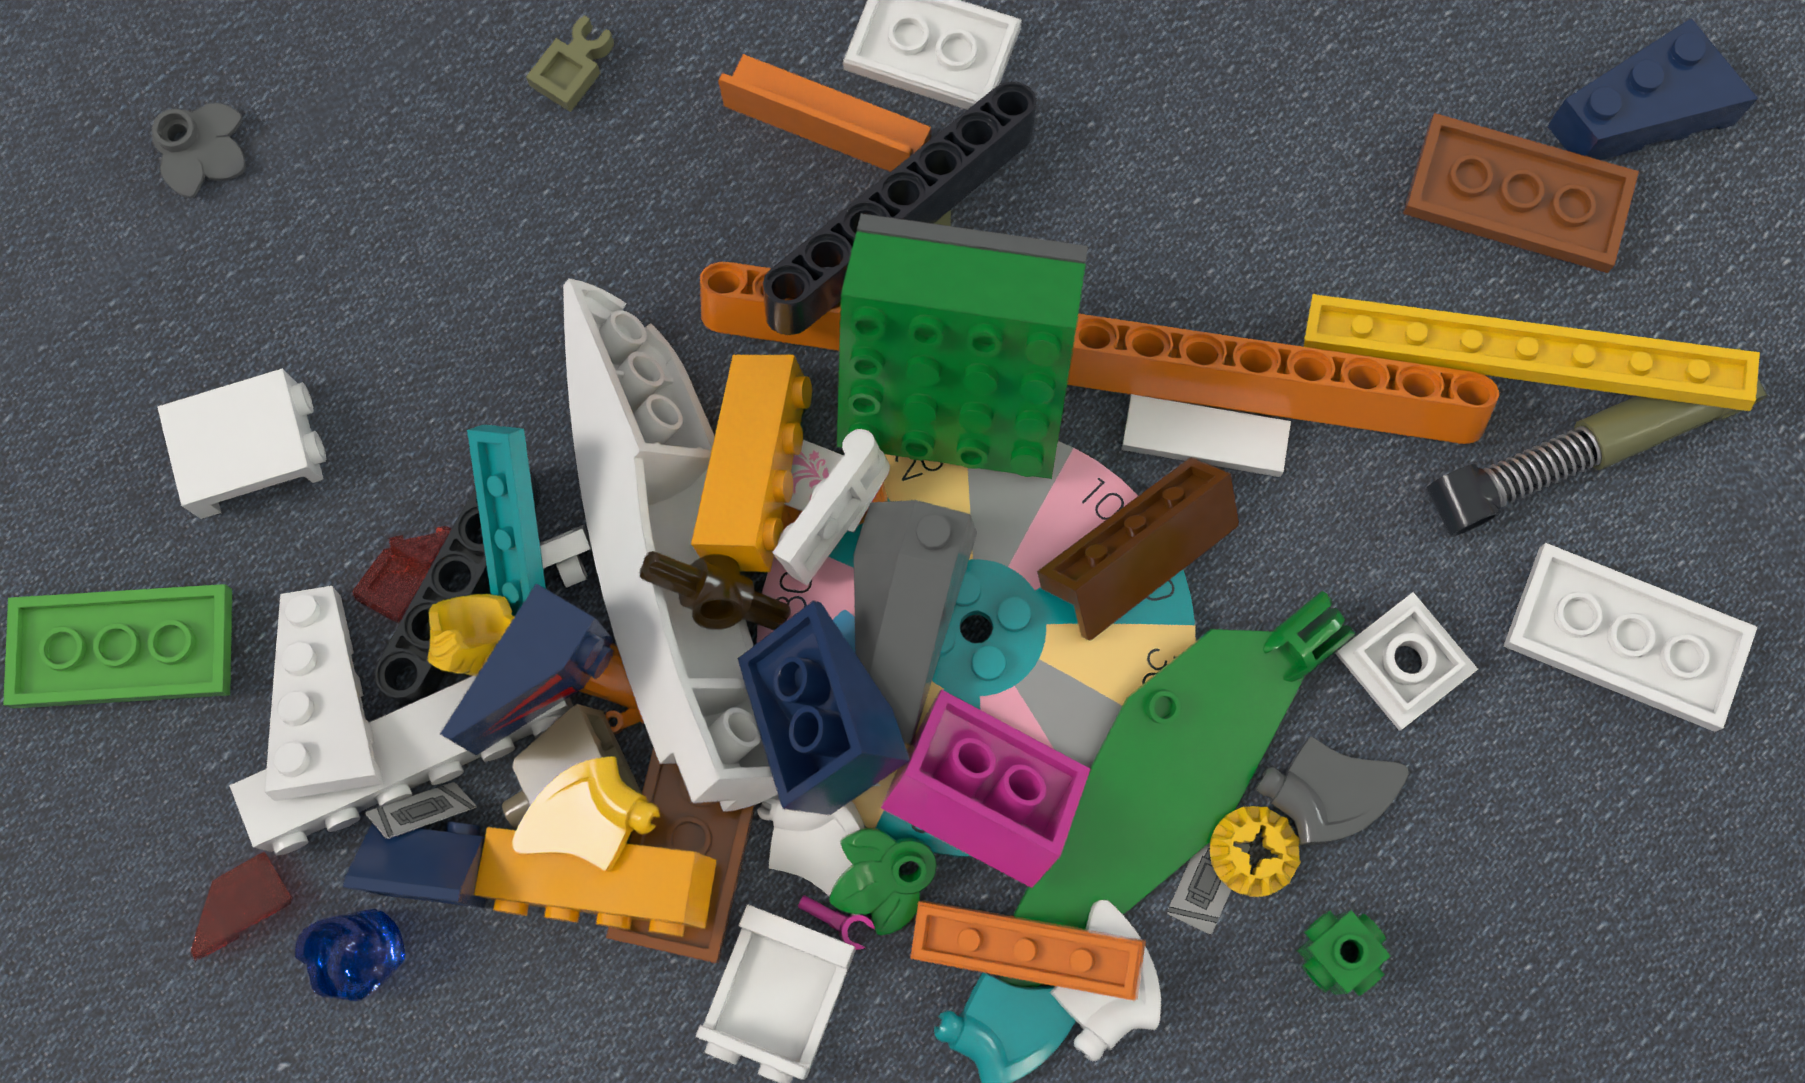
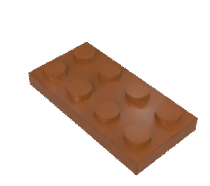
[1403,113,1639,273]
[606,747,756,964]

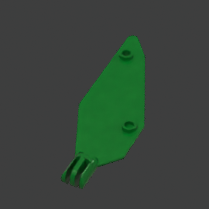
[998,591,1355,987]

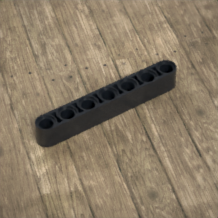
[763,81,1037,335]

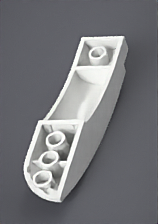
[563,278,778,812]

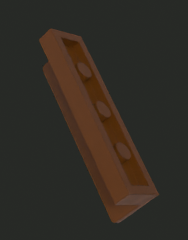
[1037,457,1239,641]

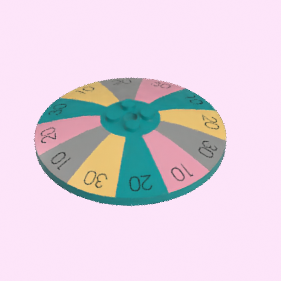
[757,441,1196,858]

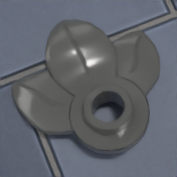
[152,103,246,199]

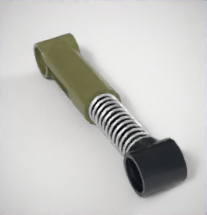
[1426,348,1768,537]

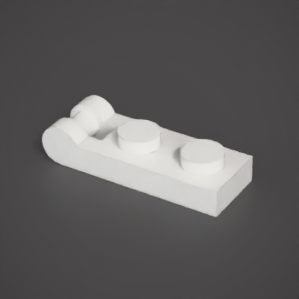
[772,429,890,585]

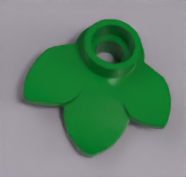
[829,828,937,935]

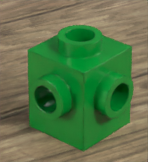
[1297,910,1391,996]

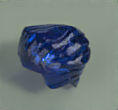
[295,909,405,1001]

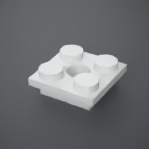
[1335,592,1478,731]

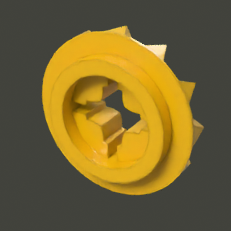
[1210,806,1301,897]

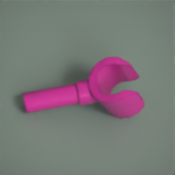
[798,895,875,949]

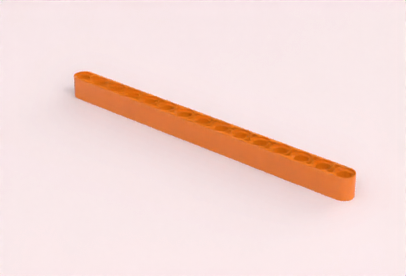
[700,262,1499,444]

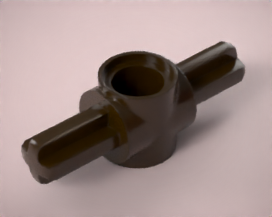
[639,551,791,630]

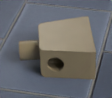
[502,704,642,829]

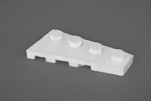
[265,586,383,801]

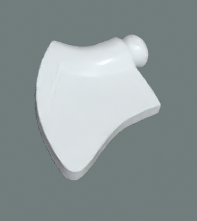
[757,795,865,915]
[1050,900,1161,1061]

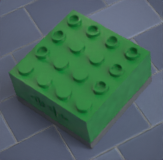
[837,214,1088,479]

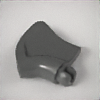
[1256,736,1409,846]

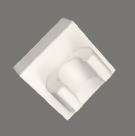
[540,525,591,588]

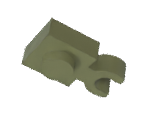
[526,16,614,112]

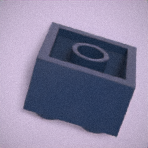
[343,822,486,908]

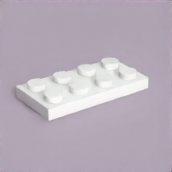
[1503,543,1757,732]

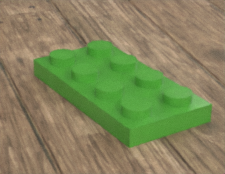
[3,584,232,709]

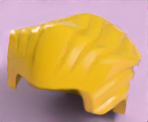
[427,594,515,676]

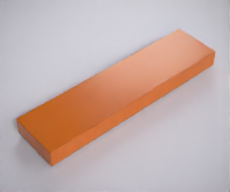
[910,900,1146,1001]

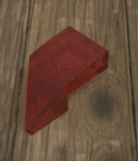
[352,526,451,624]
[190,851,292,962]

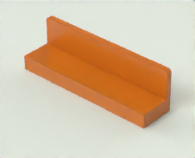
[718,54,931,172]

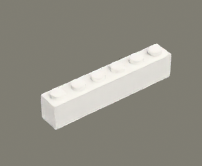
[229,676,573,855]

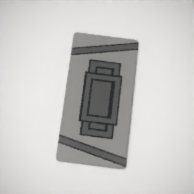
[365,782,476,838]
[1167,843,1250,934]

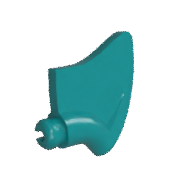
[934,972,1076,1083]

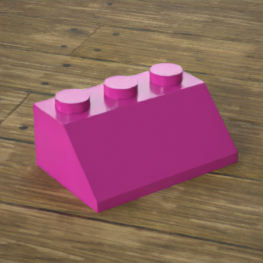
[881,689,1090,888]

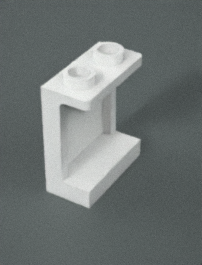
[157,368,326,519]
[695,904,856,1083]

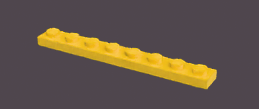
[1304,294,1760,411]

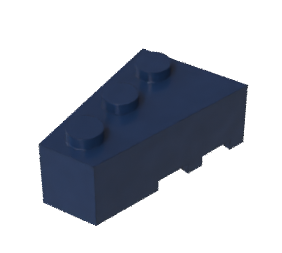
[1547,18,1758,160]

